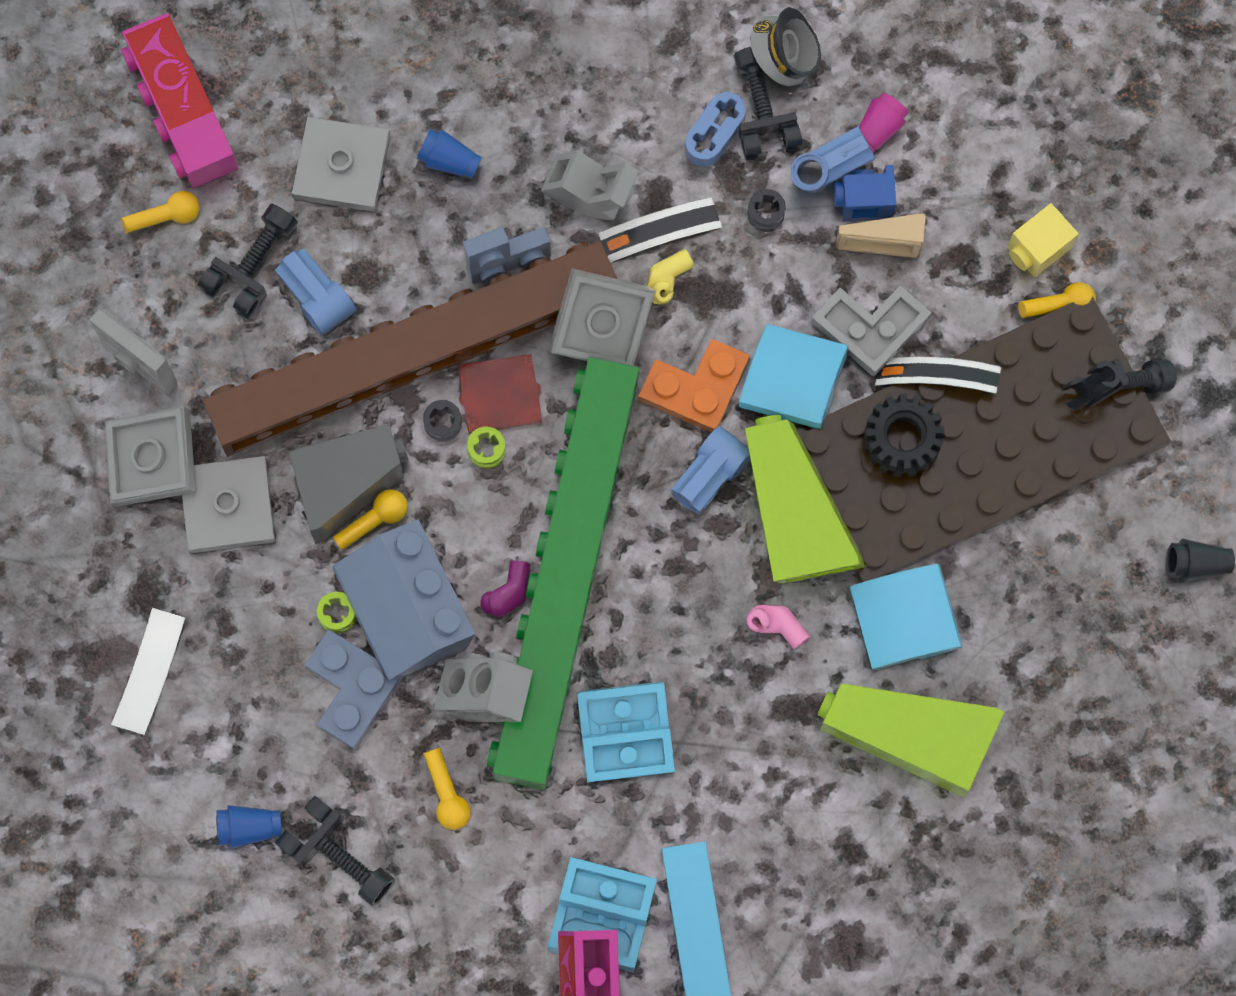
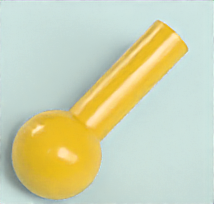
[121,191,200,234]
[1018,282,1096,318]
[333,489,408,551]
[423,747,471,830]

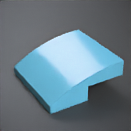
[739,324,848,429]
[850,564,963,671]
[577,681,675,782]
[547,857,657,973]

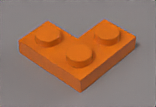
[638,339,750,433]

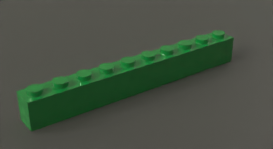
[487,357,639,791]

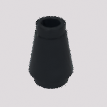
[1166,539,1235,582]

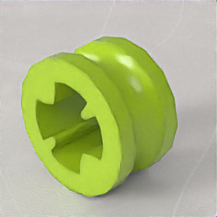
[467,426,506,469]
[316,591,357,634]

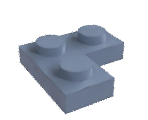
[463,227,551,284]
[304,629,403,751]

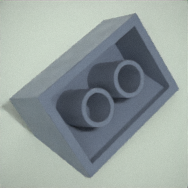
[333,519,475,683]

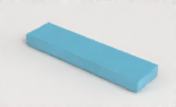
[662,841,731,996]

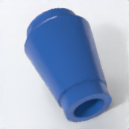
[417,128,482,179]
[216,805,281,849]

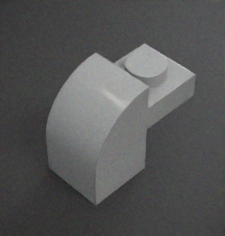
[541,150,639,220]

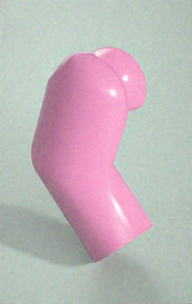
[746,605,811,650]

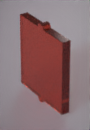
[458,354,542,434]

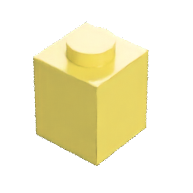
[1007,203,1079,278]

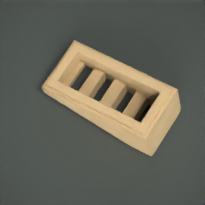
[835,214,926,258]

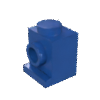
[833,165,896,221]

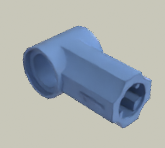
[790,127,876,193]
[275,248,357,336]
[671,425,751,515]

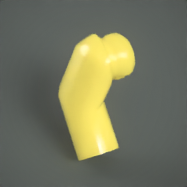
[646,249,694,305]

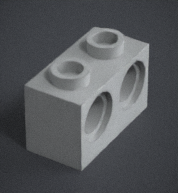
[434,652,533,722]

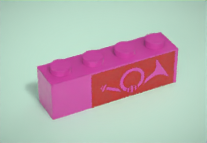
[120,12,239,189]
[558,930,620,996]

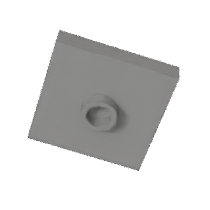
[292,117,390,212]
[549,268,655,366]
[90,309,178,396]
[105,406,196,507]
[182,456,276,554]

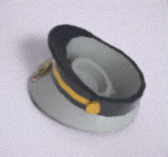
[750,7,821,86]

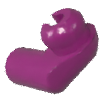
[480,561,531,617]

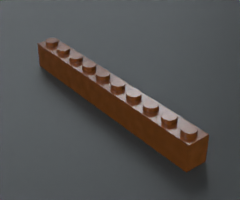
[203,241,617,457]

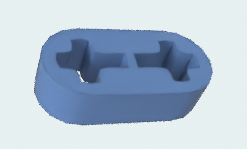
[685,92,746,167]

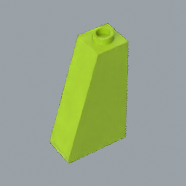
[745,415,865,584]
[817,683,1005,798]

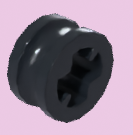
[747,189,786,232]
[423,400,462,442]

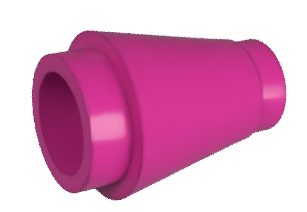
[859,93,909,153]

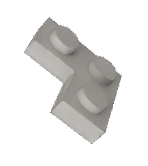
[811,286,932,377]

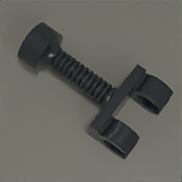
[734,47,803,161]
[198,203,298,319]
[1061,359,1177,410]
[275,795,395,906]

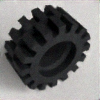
[863,393,945,478]

